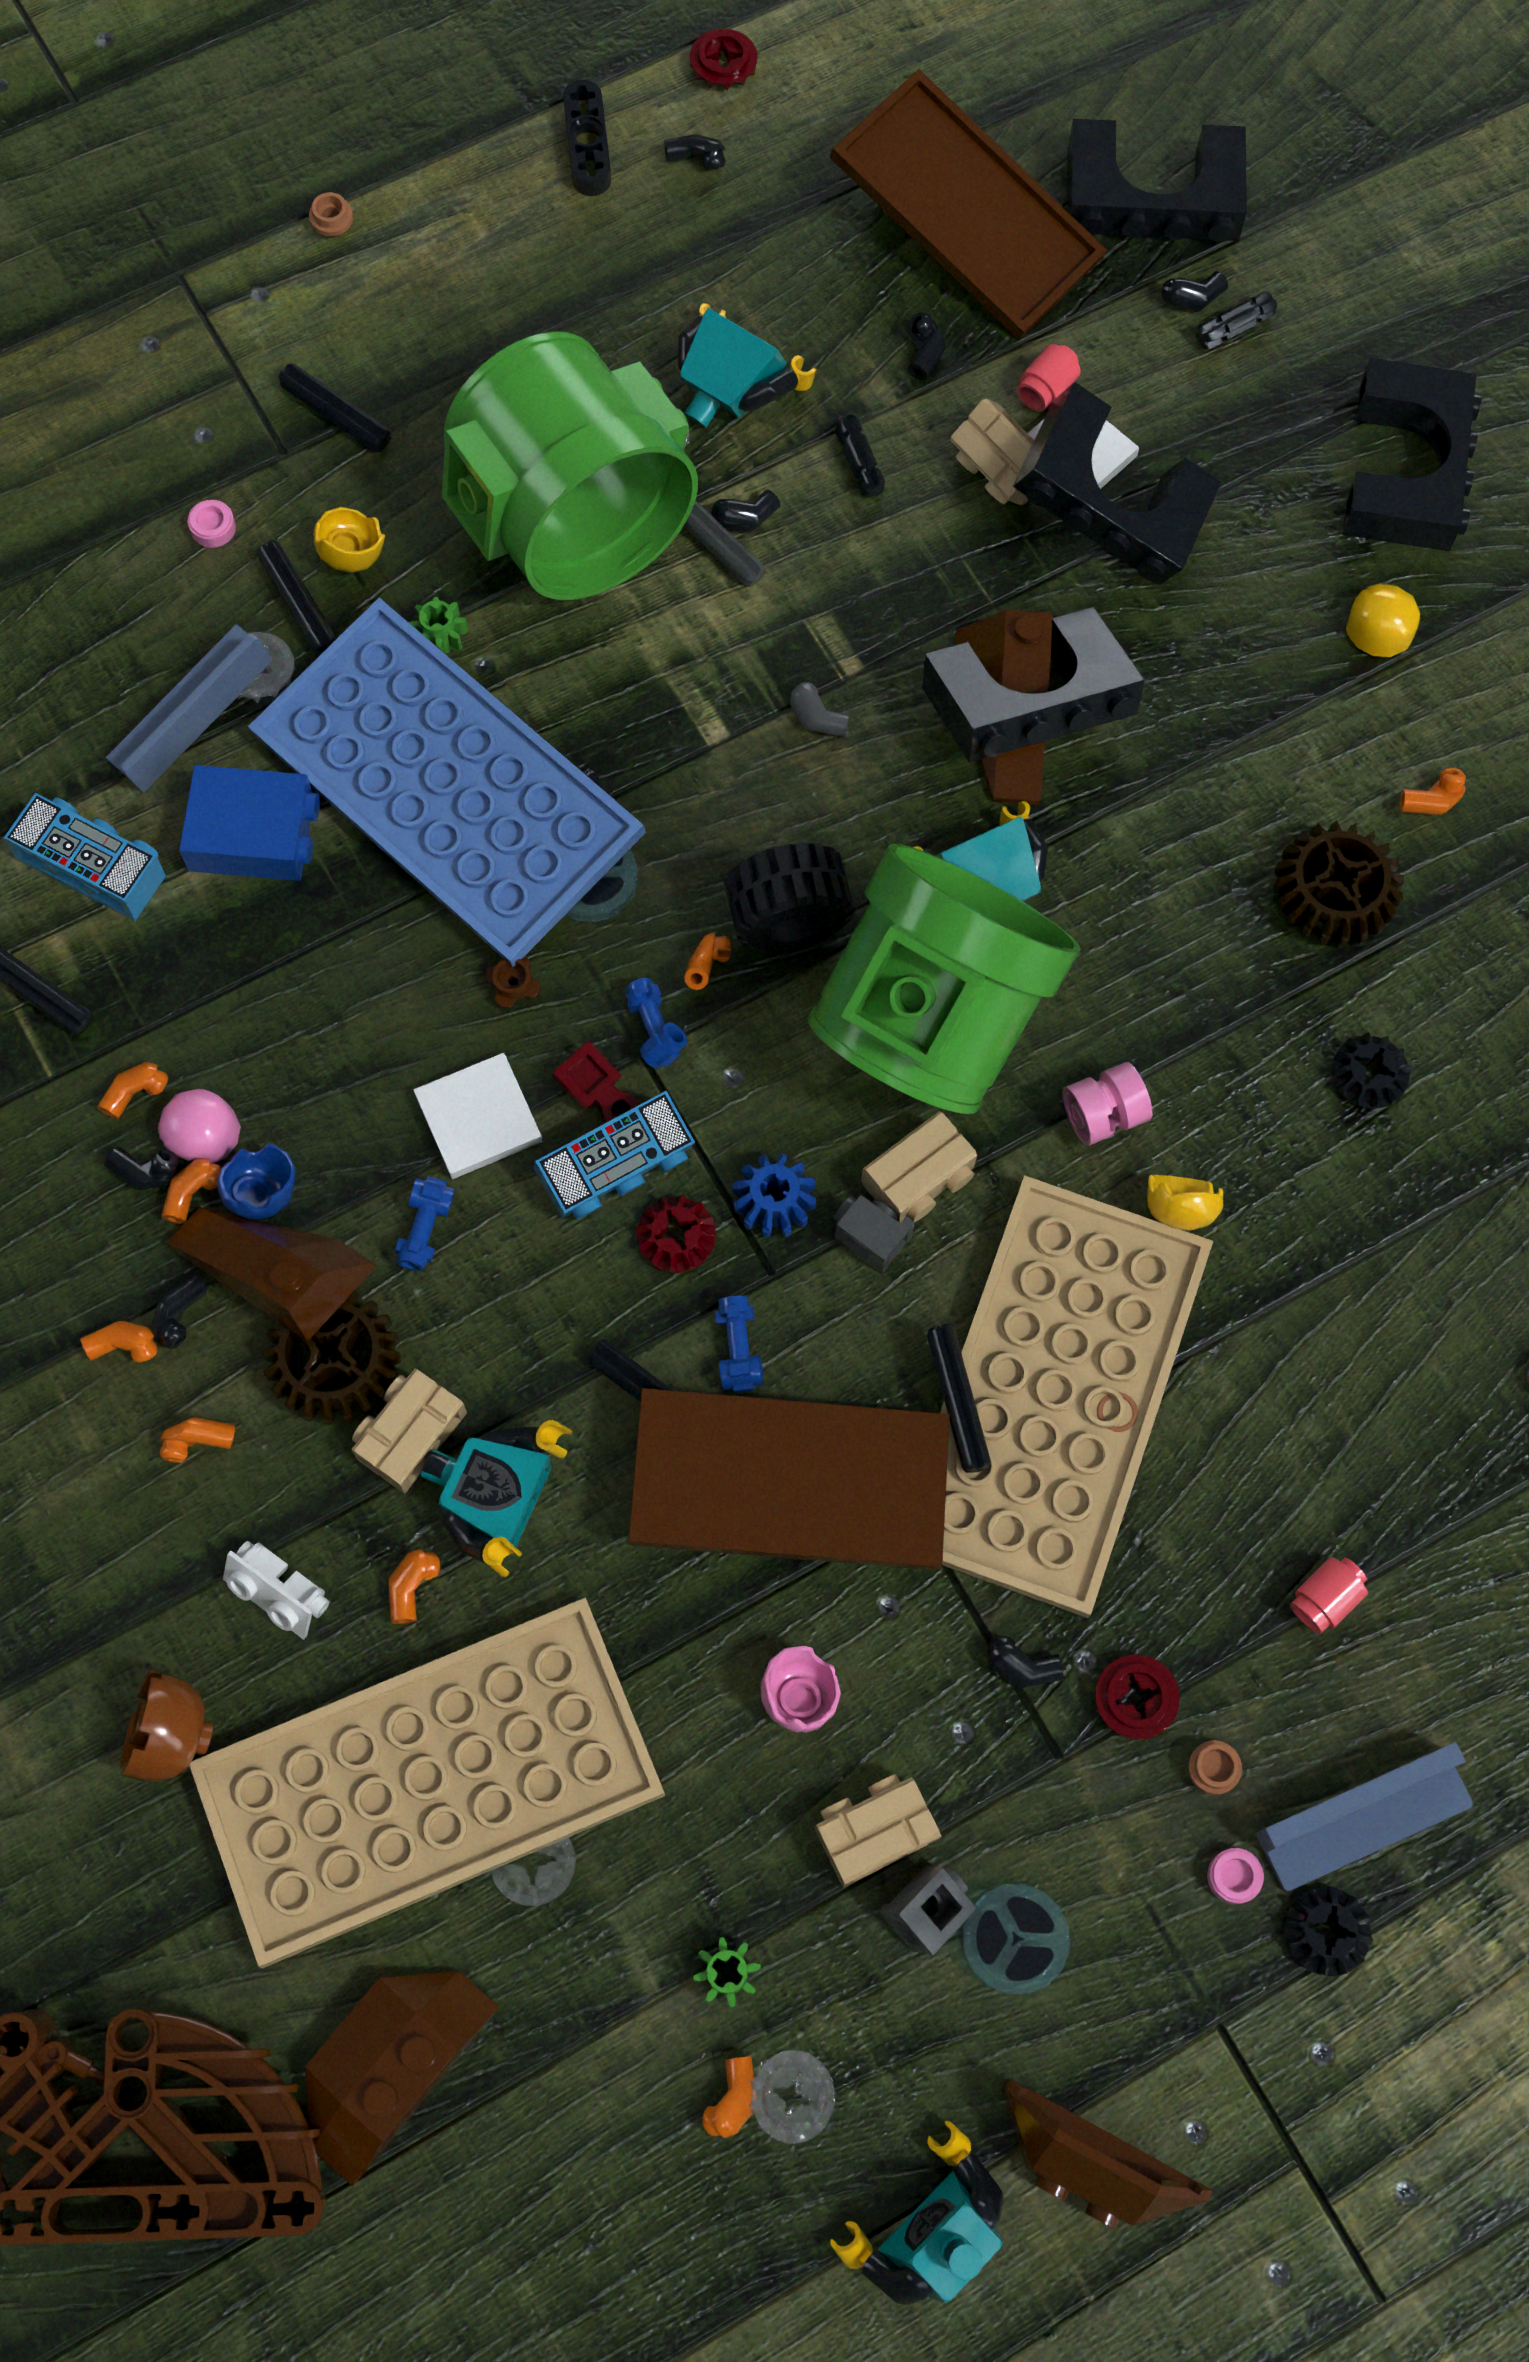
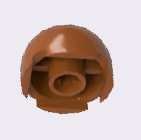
[120,1670,213,1782]

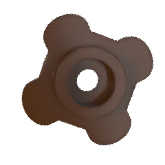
[485,956,541,1008]

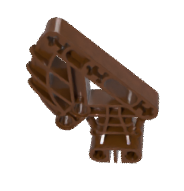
[0,2007,327,2245]

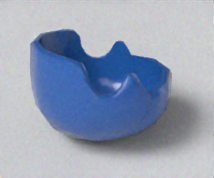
[217,1143,296,1220]

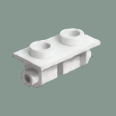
[223,1541,330,1640]

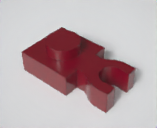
[551,1040,640,1124]

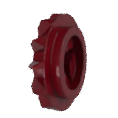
[690,29,758,91]
[637,1194,716,1273]
[1095,1655,1180,1740]

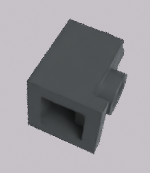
[834,1195,915,1274]
[878,1866,977,1955]

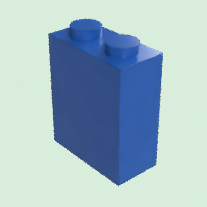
[179,765,320,881]

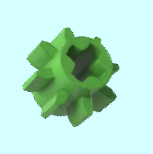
[409,597,468,654]
[693,1937,761,2008]

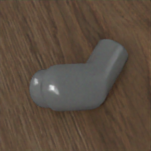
[790,682,850,737]

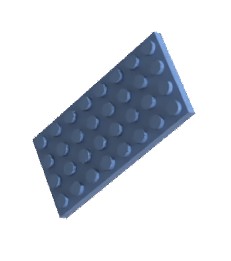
[248,598,646,967]

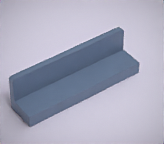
[106,624,274,793]
[1256,1742,1473,1892]

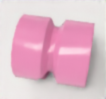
[1062,1062,1153,1146]

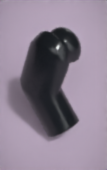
[664,134,726,170]
[1161,271,1228,312]
[908,312,946,380]
[711,490,781,533]
[104,1147,179,1190]
[150,1274,207,1349]
[988,1636,1064,1688]

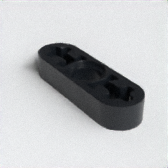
[563,80,611,196]

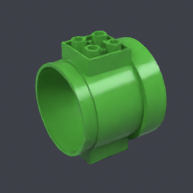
[442,332,698,600]
[807,844,1081,1114]

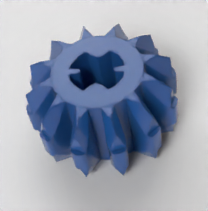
[733,1153,816,1238]

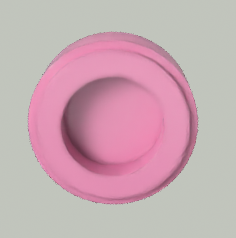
[188,500,236,548]
[1207,1848,1264,1904]

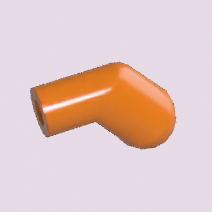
[1399,768,1466,815]
[684,932,732,990]
[97,1062,168,1120]
[161,1158,221,1224]
[80,1321,158,1363]
[159,1417,235,1463]
[388,1549,440,1624]
[702,2056,757,2138]

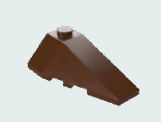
[955,610,1053,805]
[166,1207,376,1342]

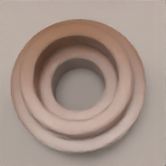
[309,192,353,236]

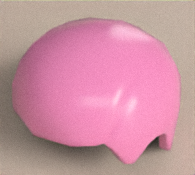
[157,1088,241,1164]
[760,1646,841,1733]

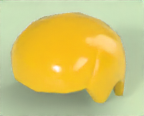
[313,507,385,573]
[1346,583,1420,657]
[1147,1175,1223,1231]

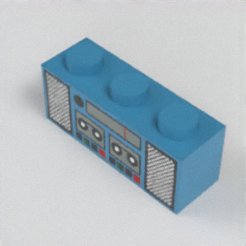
[4,793,166,921]
[533,1091,695,1220]

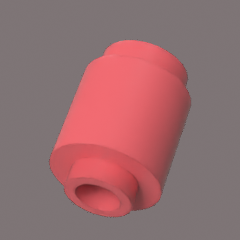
[1017,344,1081,412]
[1290,1557,1368,1634]

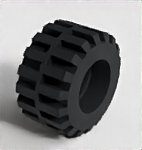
[724,843,855,951]

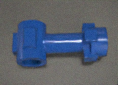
[625,978,687,1069]
[395,1176,455,1272]
[715,1296,764,1394]

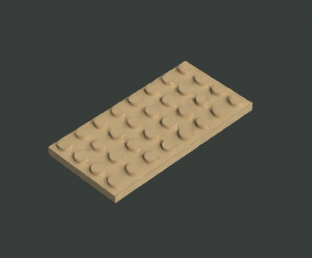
[940,1175,1213,1618]
[189,1597,665,1969]

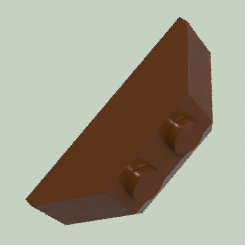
[305,1971,500,2186]
[1001,2079,1213,2230]

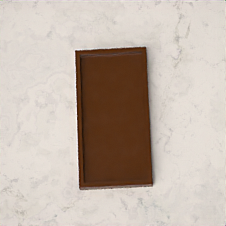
[829,69,1107,340]
[628,1388,950,1571]

